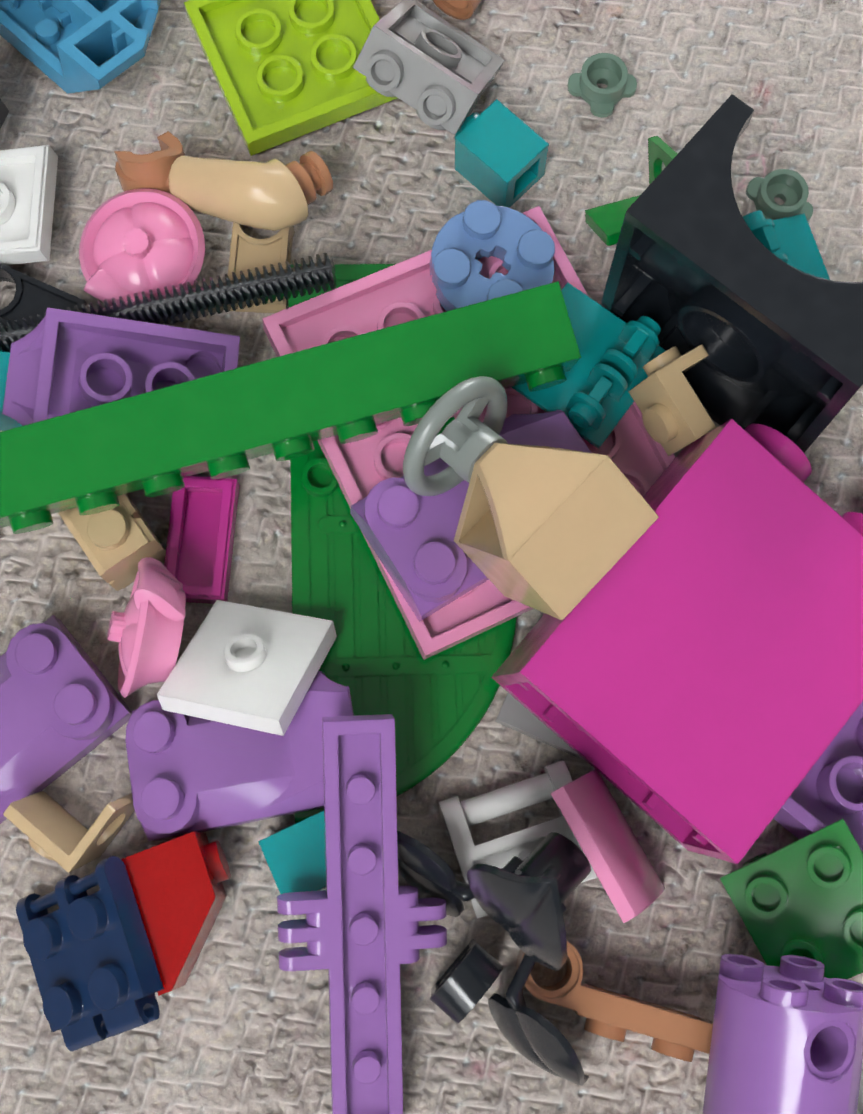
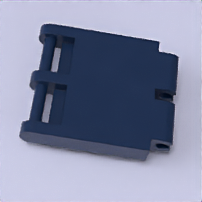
[16,856,164,1052]

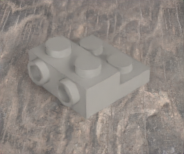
[353,0,505,135]

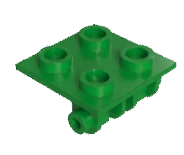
[720,818,863,979]

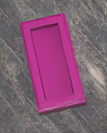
[164,476,240,604]

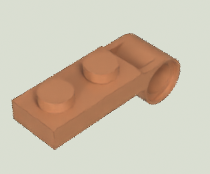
[516,941,713,1062]

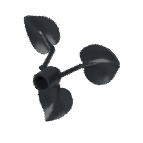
[397,830,591,1086]

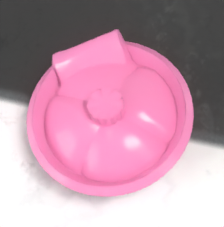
[79,188,205,306]
[107,557,186,698]

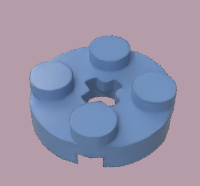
[430,200,555,311]

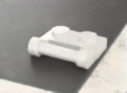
[439,760,598,919]

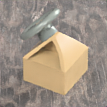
[403,376,659,620]

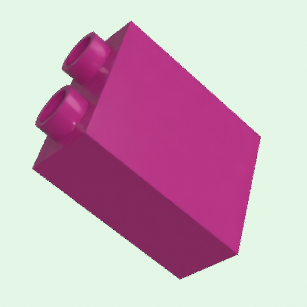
[491,419,863,864]

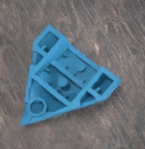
[0,0,161,94]

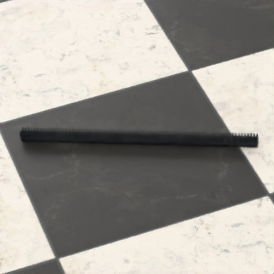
[0,253,337,352]

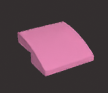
[551,769,665,923]

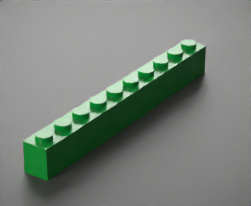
[0,281,581,534]

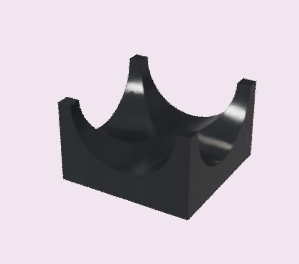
[600,94,863,453]

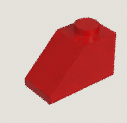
[121,831,231,996]

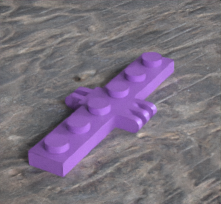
[277,714,447,1114]

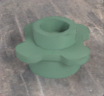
[567,53,637,118]
[746,169,813,221]

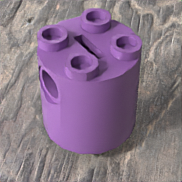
[702,954,863,1114]

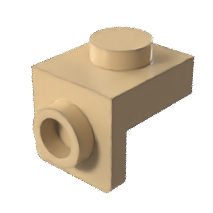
[629,344,716,456]

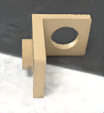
[3,791,135,873]

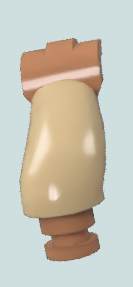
[114,131,333,231]

